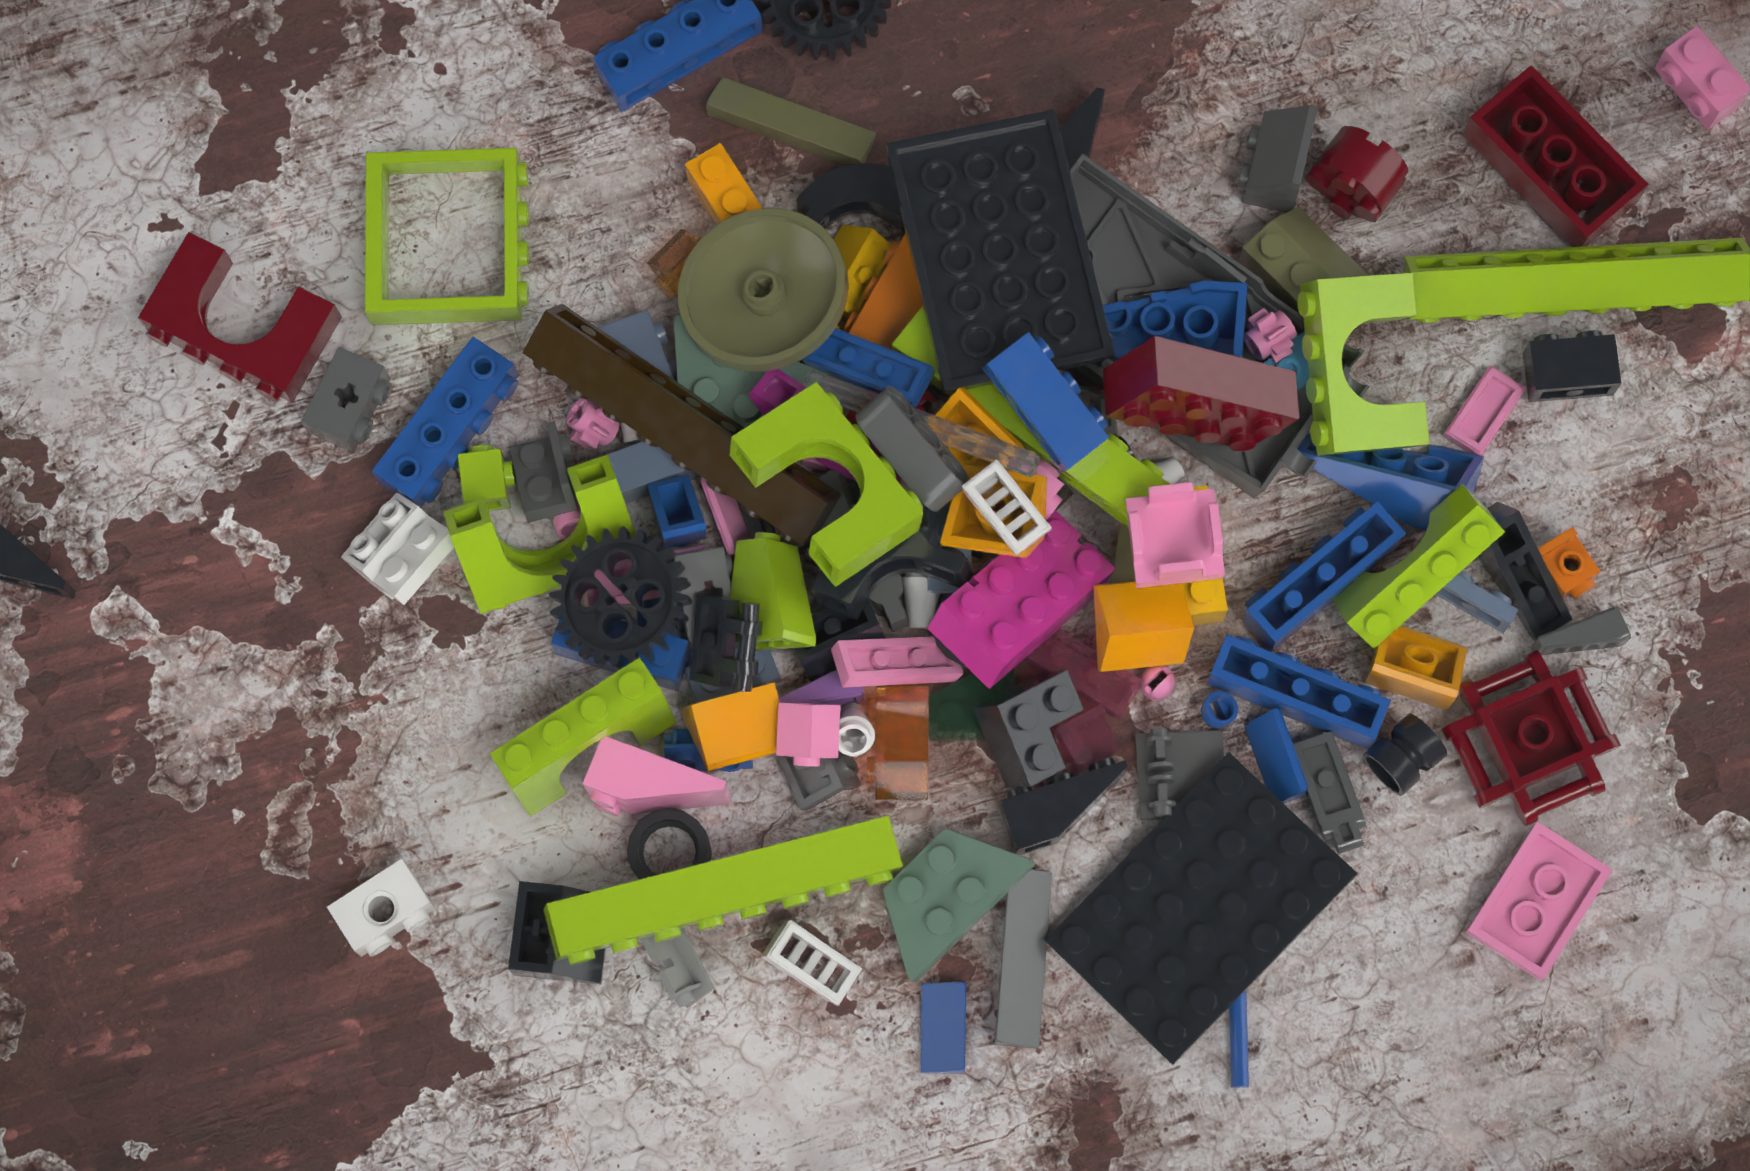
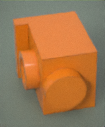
[1538,527,1601,600]

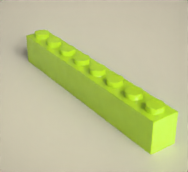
[1404,238,1750,323]
[892,306,1170,528]
[543,815,903,965]

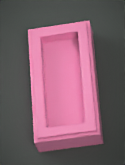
[1443,365,1526,456]

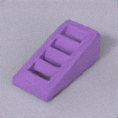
[779,670,865,707]

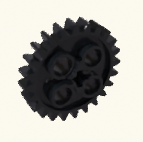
[758,0,891,60]
[549,527,692,670]

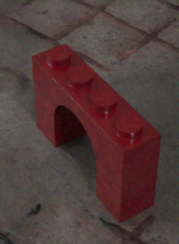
[138,232,342,403]

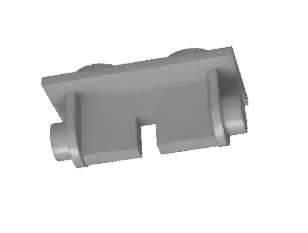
[639,928,715,1008]

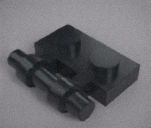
[689,594,763,692]

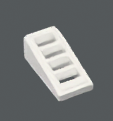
[962,460,1052,556]
[761,920,862,1006]

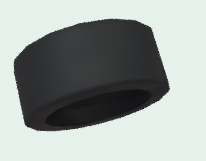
[627,808,712,880]

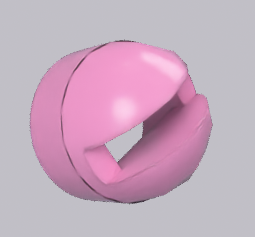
[553,504,580,539]
[1140,665,1175,701]

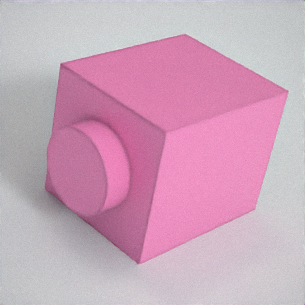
[776,702,841,766]

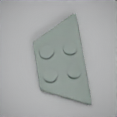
[674,314,828,428]
[883,828,1036,982]

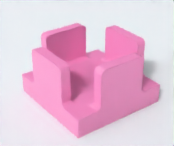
[1126,482,1225,588]

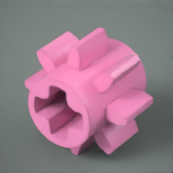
[1244,308,1297,363]
[566,398,620,449]

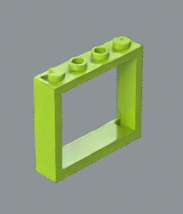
[365,148,530,325]

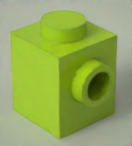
[458,445,516,511]

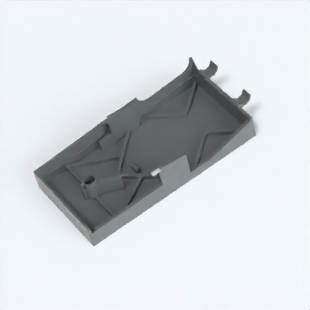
[1070,154,1369,498]

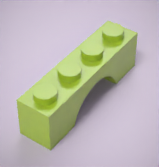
[1333,484,1505,649]

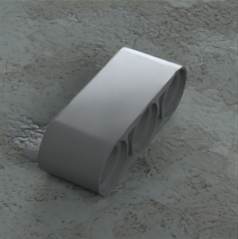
[856,386,970,512]

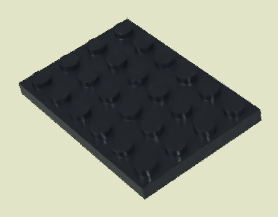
[886,109,1115,394]
[1045,752,1358,1066]

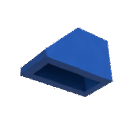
[647,474,706,549]

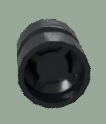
[1363,713,1447,796]

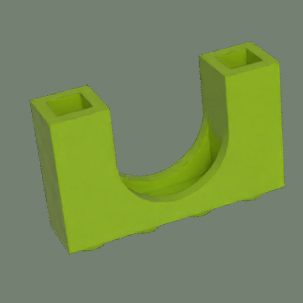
[1298,273,1430,456]
[730,382,923,587]
[443,454,636,614]
[489,657,677,817]

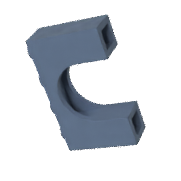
[566,310,702,504]

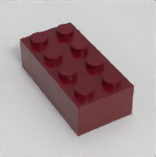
[1462,65,1649,247]
[1103,336,1299,451]

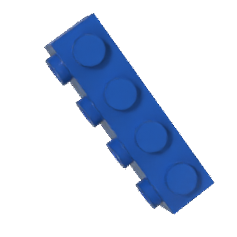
[593,0,763,113]
[372,336,519,508]
[1242,501,1406,652]
[1207,635,1391,749]

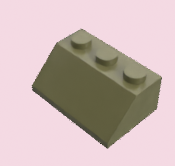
[1238,207,1369,314]

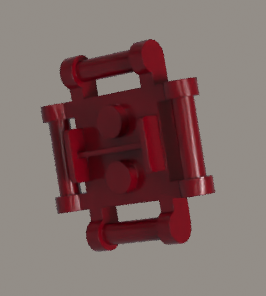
[1441,650,1621,826]

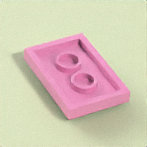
[1465,821,1613,982]

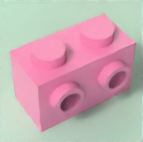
[1654,26,1750,130]

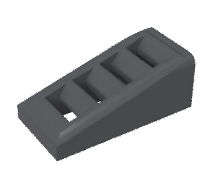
[1531,606,1631,655]

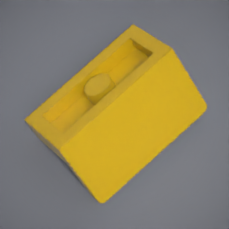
[834,225,891,319]

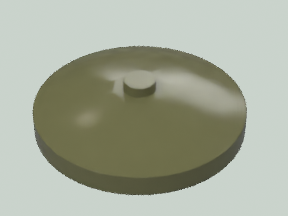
[678,208,849,372]

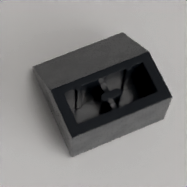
[508,881,606,985]

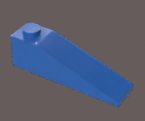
[1102,281,1247,362]
[1297,433,1484,531]

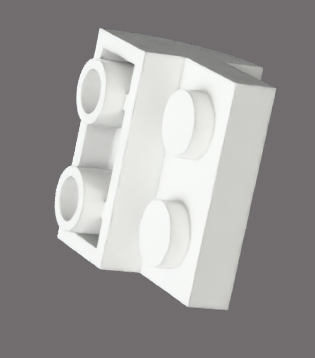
[341,492,454,605]

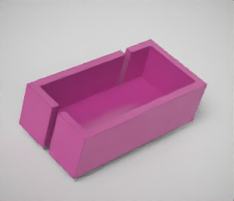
[927,510,1116,689]

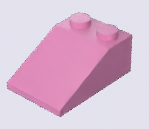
[583,737,731,816]

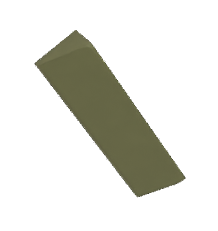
[706,77,876,166]

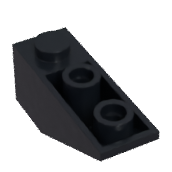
[999,758,1128,855]

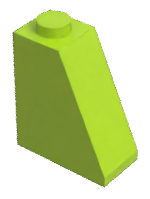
[730,532,816,651]

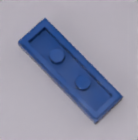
[802,328,935,409]

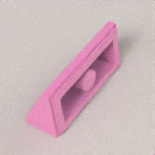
[700,477,751,565]

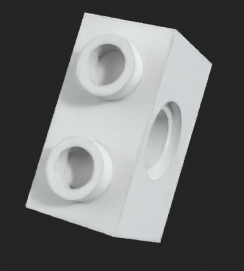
[327,859,436,957]

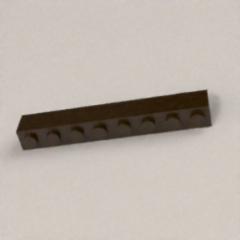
[522,304,842,545]

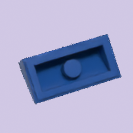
[1245,708,1309,803]
[921,982,966,1074]

